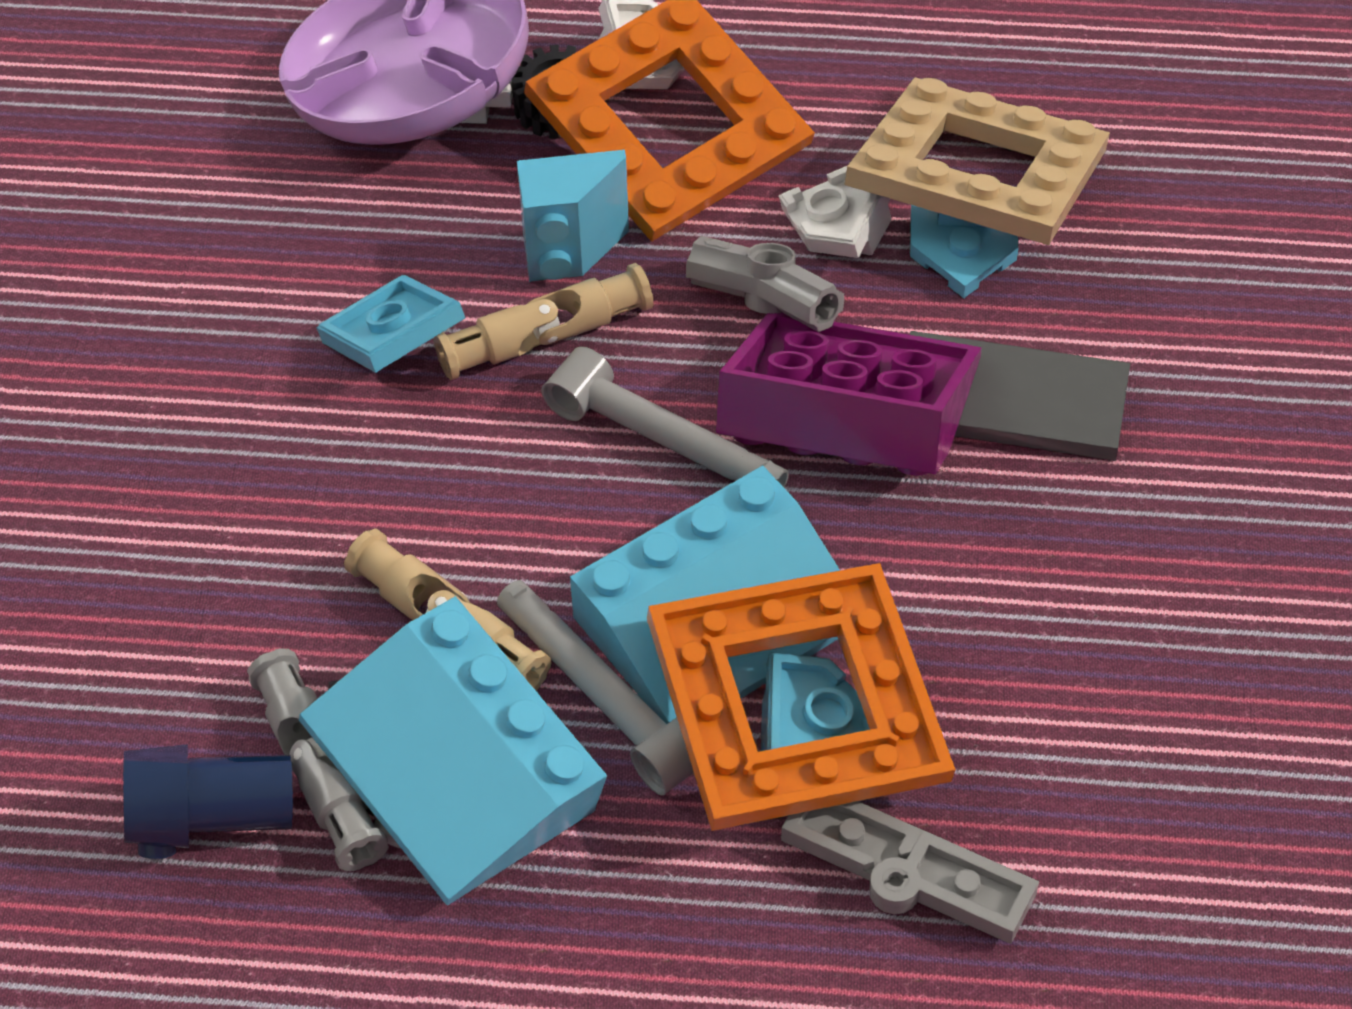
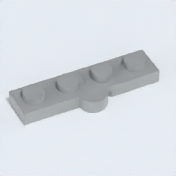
[781,801,1039,944]

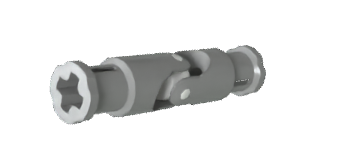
[247,648,389,871]

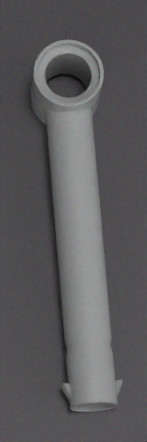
[541,347,789,488]
[497,580,694,795]

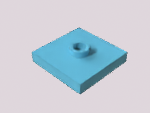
[316,275,465,373]

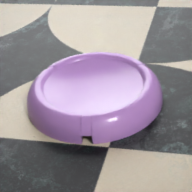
[279,0,529,145]

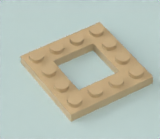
[844,77,1110,245]

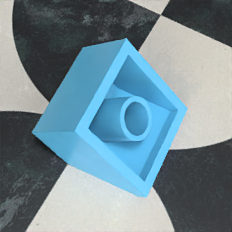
[517,150,629,282]

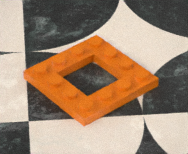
[524,0,815,242]
[647,563,956,831]

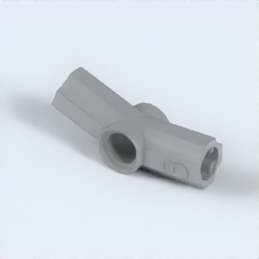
[686,236,844,332]

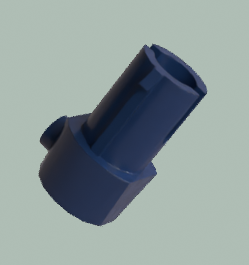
[123,744,293,859]

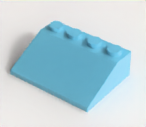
[570,465,840,724]
[299,596,607,906]

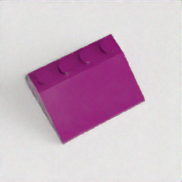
[716,312,982,476]

